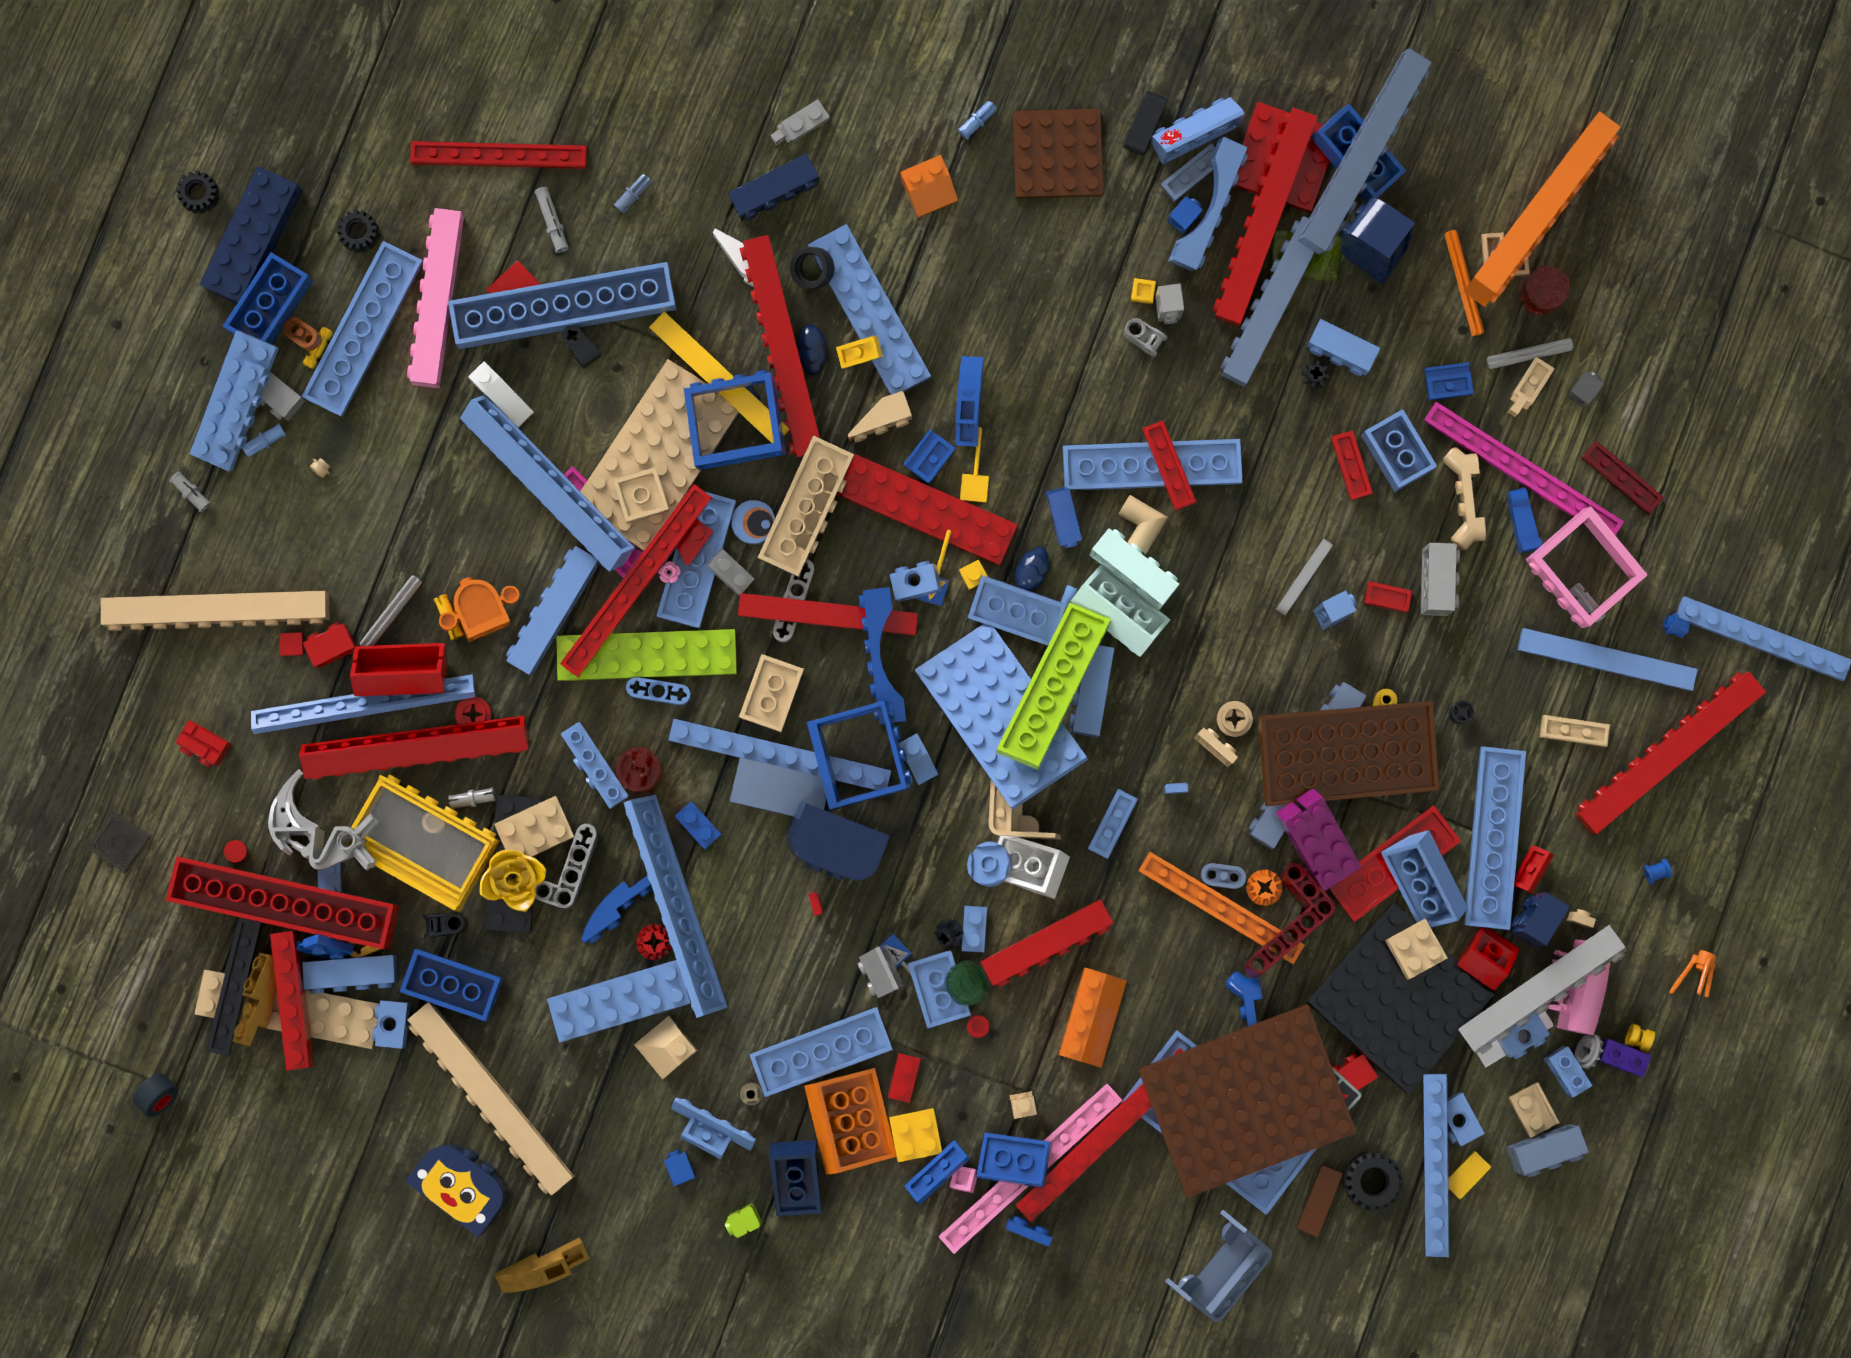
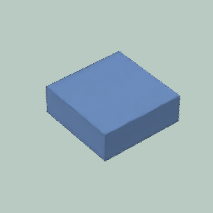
[1163,783,1188,794]

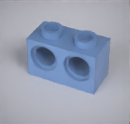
[1544,1046,1592,1097]

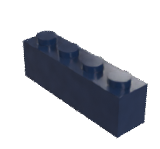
[728,153,819,221]

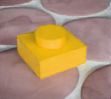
[959,560,988,590]

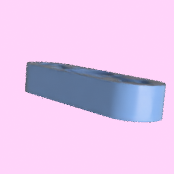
[626,677,691,705]

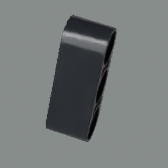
[1123,91,1168,156]

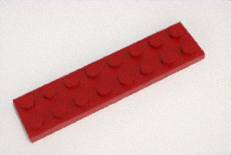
[837,454,1018,566]

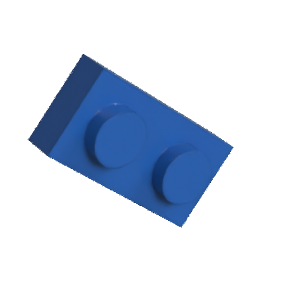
[675,801,722,849]

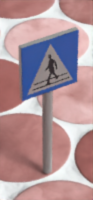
[881,934,911,975]

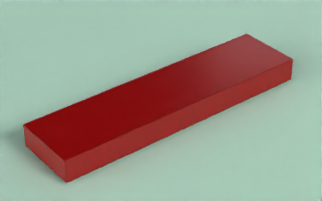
[1142,420,1196,511]

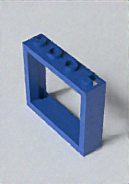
[684,370,786,470]
[807,701,912,810]

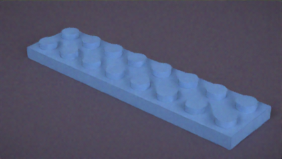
[808,224,931,395]
[301,241,423,418]
[1063,439,1242,491]
[1464,746,1526,930]

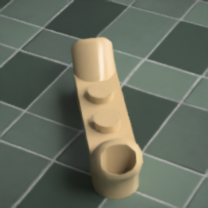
[1443,447,1486,550]

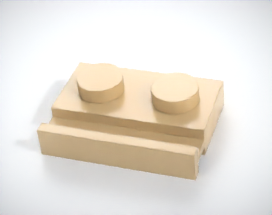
[1508,1082,1559,1138]

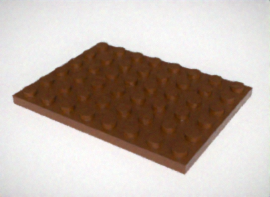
[1138,1004,1357,1198]

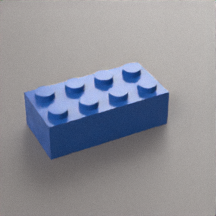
[1310,104,1406,203]
[223,252,313,345]
[400,949,504,1021]

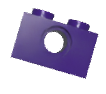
[1597,1039,1651,1077]

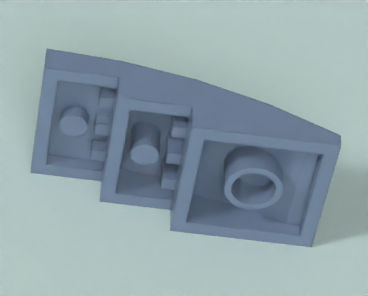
[730,758,826,817]

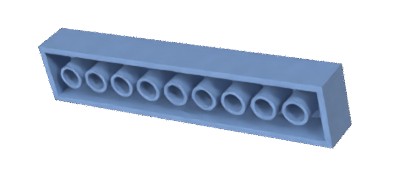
[448,262,677,349]

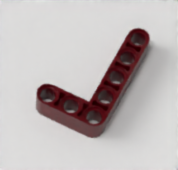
[1245,863,1335,978]

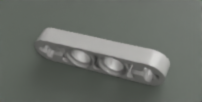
[1276,539,1333,615]
[773,559,815,643]

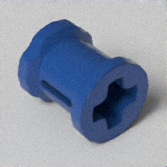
[1643,859,1672,885]

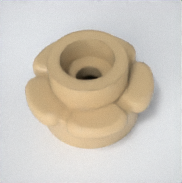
[309,458,330,479]

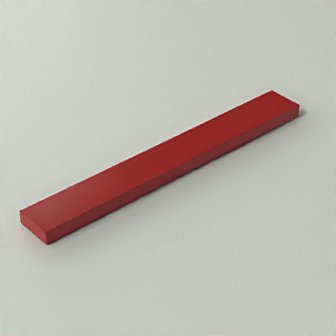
[410,141,587,169]
[738,593,918,636]

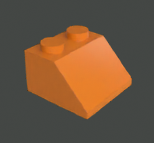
[900,155,958,218]

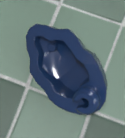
[796,325,827,375]
[1015,547,1050,591]

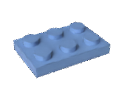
[908,950,971,1028]

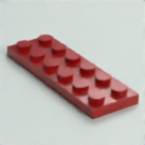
[1328,805,1461,922]

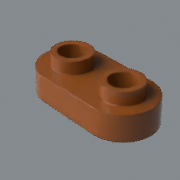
[283,317,321,351]

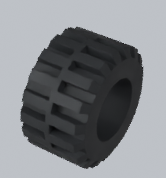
[1343,1152,1404,1211]

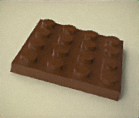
[1012,109,1103,199]

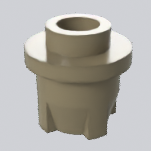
[740,1083,763,1106]

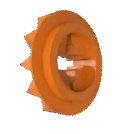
[1246,870,1283,906]

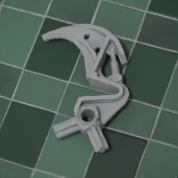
[268,769,379,871]

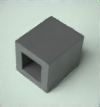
[1566,371,1604,408]

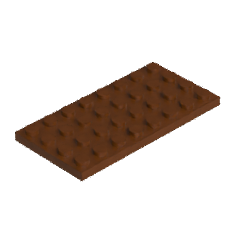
[1258,701,1439,806]

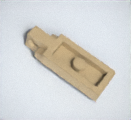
[1508,357,1555,417]

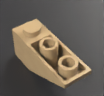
[848,391,912,442]

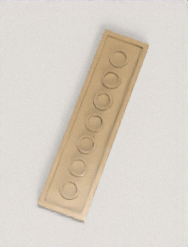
[195,970,380,1049]

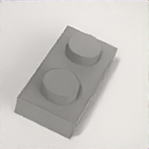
[706,549,754,596]

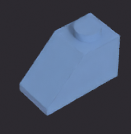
[899,734,938,785]

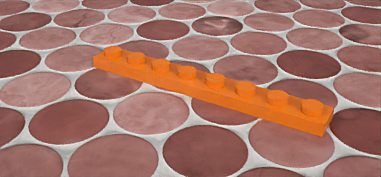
[1138,852,1305,964]

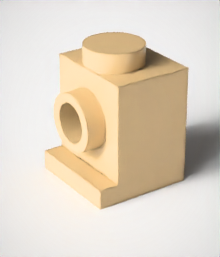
[1009,1091,1037,1119]

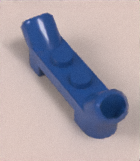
[1225,971,1262,1027]

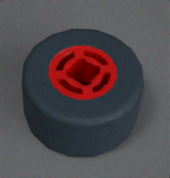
[133,1074,178,1117]

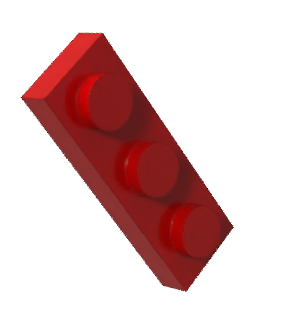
[1331,430,1373,501]

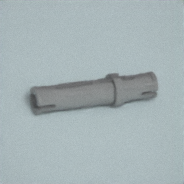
[534,187,569,253]

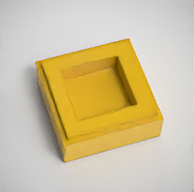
[1131,278,1156,304]

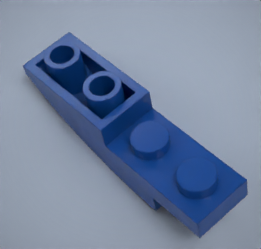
[955,356,984,447]
[582,876,653,944]

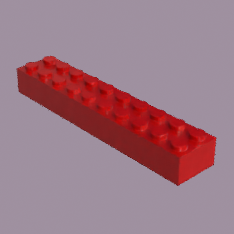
[166,856,400,950]

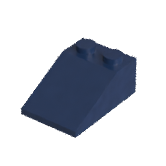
[769,1140,822,1216]

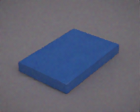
[976,1132,1052,1188]

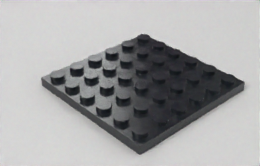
[1306,903,1495,1095]

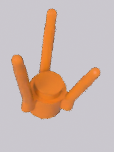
[1669,950,1717,997]

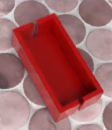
[350,643,448,696]

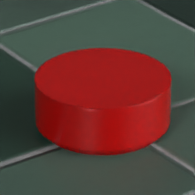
[224,840,248,863]
[967,1015,989,1038]

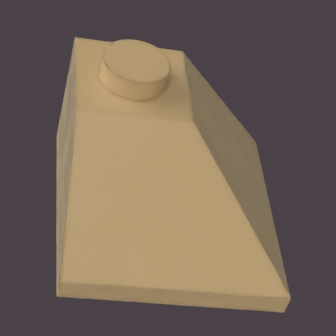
[634,1016,698,1079]

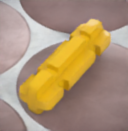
[303,327,333,369]

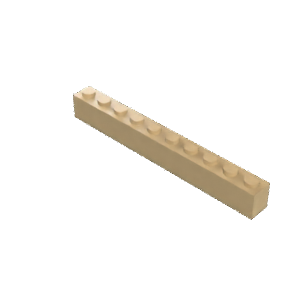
[101,591,330,631]
[407,1002,575,1195]

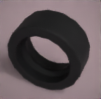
[790,247,835,289]

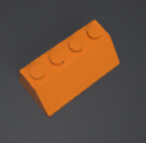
[1058,968,1127,1068]

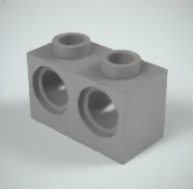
[1155,284,1184,324]

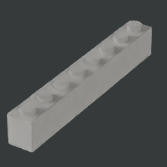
[1458,925,1627,1054]

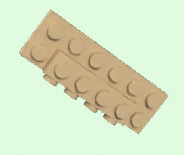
[758,436,854,576]

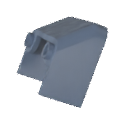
[1165,1210,1272,1322]

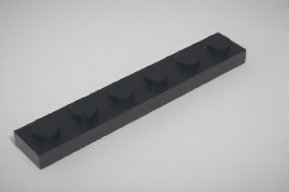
[206,917,263,1056]

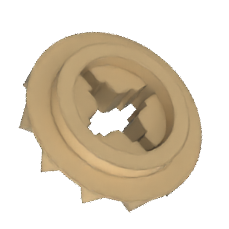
[1216,701,1253,737]

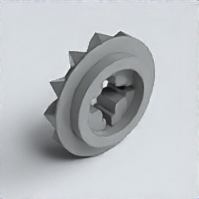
[1575,1034,1604,1069]

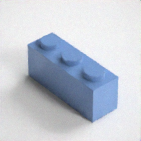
[1306,319,1380,376]
[1313,591,1357,630]

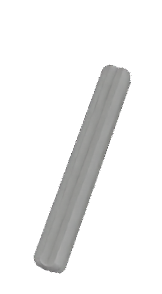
[1487,338,1573,369]
[360,575,422,646]

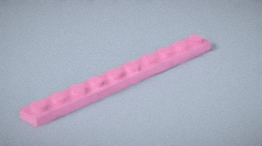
[939,1083,1122,1254]

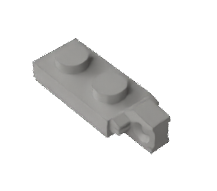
[771,99,830,146]

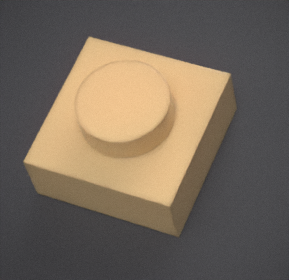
[1567,909,1596,928]

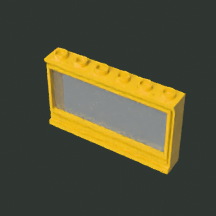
[349,774,500,912]

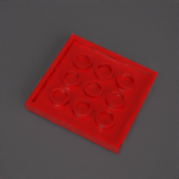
[1234,101,1329,213]

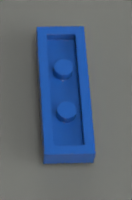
[904,1140,970,1204]

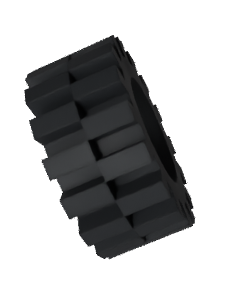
[176,171,220,214]
[337,210,379,253]

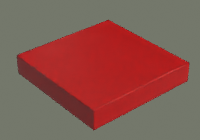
[486,260,541,294]

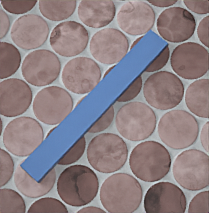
[1517,628,1697,691]

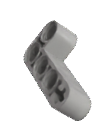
[535,824,599,909]

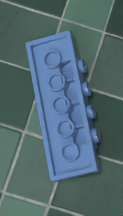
[190,330,279,471]

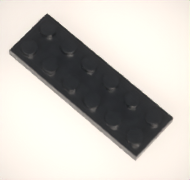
[485,795,543,933]

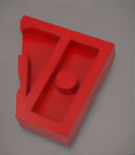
[666,516,714,567]

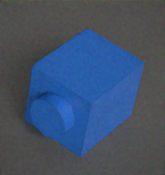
[1167,196,1203,235]
[664,1149,696,1186]

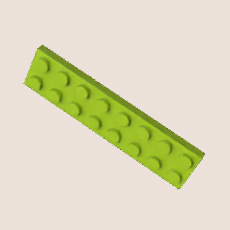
[996,603,1111,770]
[556,629,737,681]

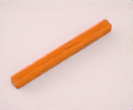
[1445,230,1484,336]

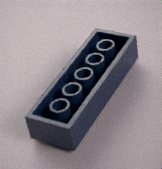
[200,166,302,304]

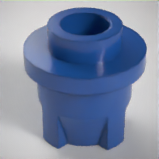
[1663,613,1690,639]

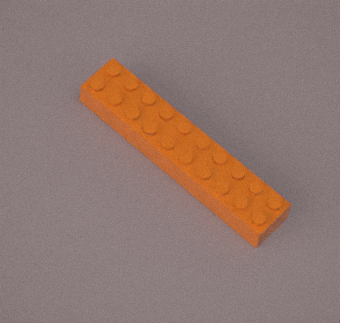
[1463,111,1620,307]

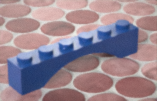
[859,587,906,724]

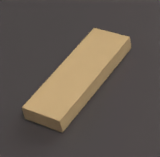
[1539,715,1610,747]

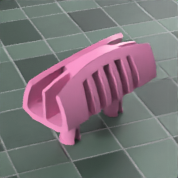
[1548,939,1610,1035]

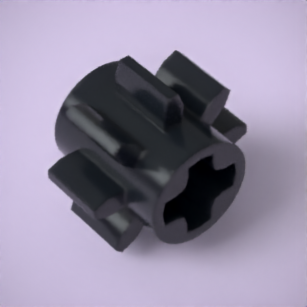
[1301,361,1329,390]
[934,919,964,948]

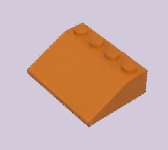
[804,1068,897,1175]

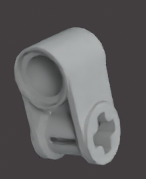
[1123,318,1167,357]

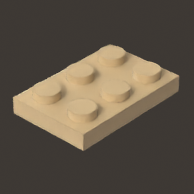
[739,654,804,733]
[494,796,575,857]

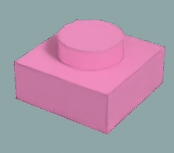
[950,1167,977,1193]

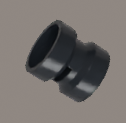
[1448,700,1475,724]

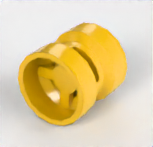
[1625,1024,1655,1053]

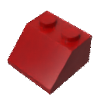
[1457,927,1520,991]

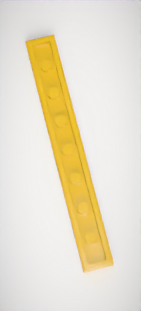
[649,312,790,443]

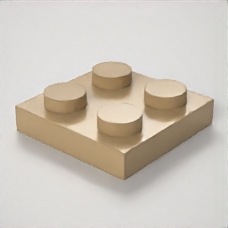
[613,467,669,524]
[1194,728,1238,767]
[1385,919,1447,980]

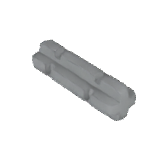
[1570,583,1606,623]

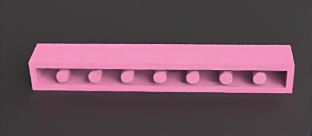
[407,208,464,388]

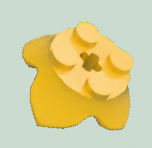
[480,850,546,912]

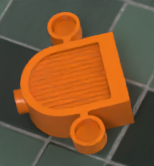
[439,577,519,643]

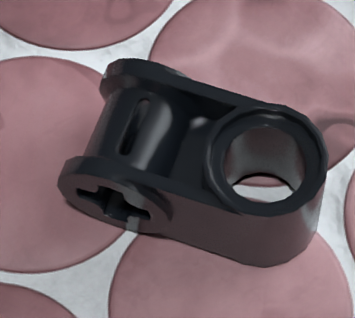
[562,325,602,369]
[423,913,468,938]

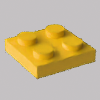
[889,1108,942,1162]

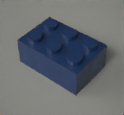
[1509,892,1570,947]

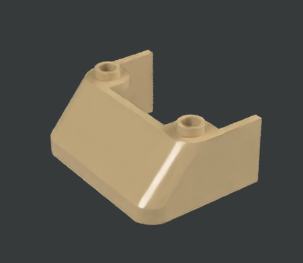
[989,781,1061,840]

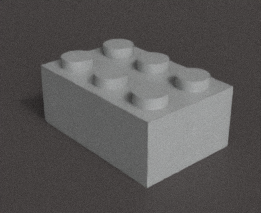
[1420,543,1460,616]

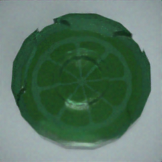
[946,961,989,1006]

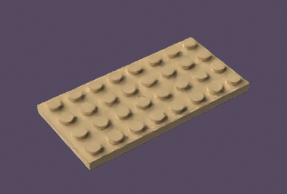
[580,359,739,551]

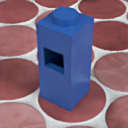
[1045,486,1082,548]

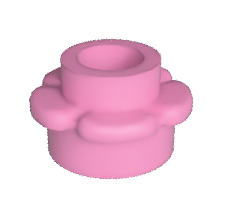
[658,561,680,583]

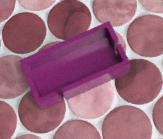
[1275,788,1361,891]

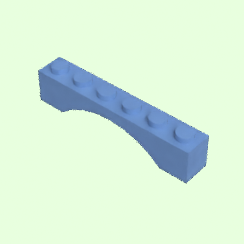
[1168,137,1247,271]

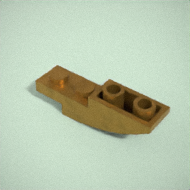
[232,953,276,1047]
[494,1237,590,1293]

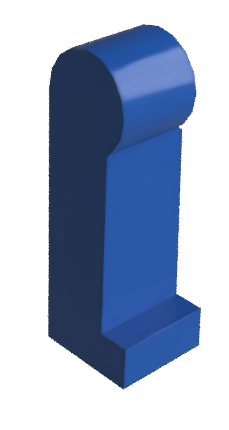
[1507,488,1542,554]

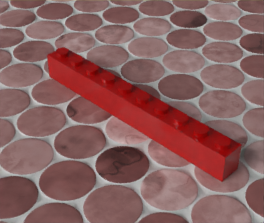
[1212,107,1318,326]
[739,235,820,459]
[1574,671,1766,835]
[299,716,529,779]

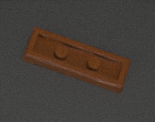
[1296,1165,1343,1237]

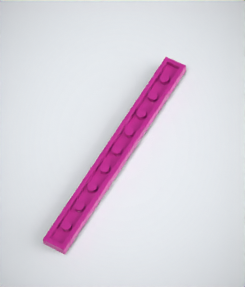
[1423,402,1624,535]

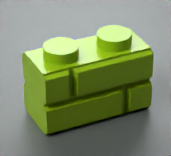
[725,1203,762,1238]

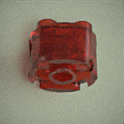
[1520,266,1570,315]
[615,747,662,793]

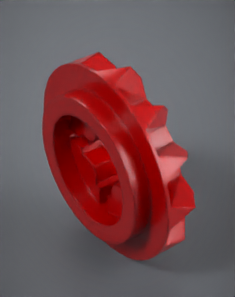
[455,697,492,724]
[636,924,672,960]

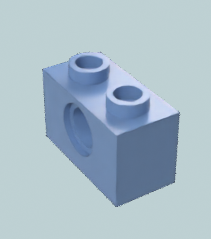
[890,561,942,602]
[372,1000,411,1049]
[1497,1013,1550,1059]
[1448,1092,1485,1146]

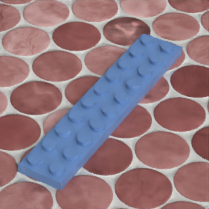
[624,795,728,1018]

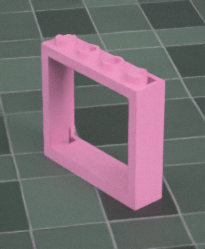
[1526,506,1647,628]

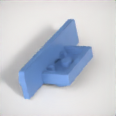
[561,722,628,809]
[671,1097,756,1159]

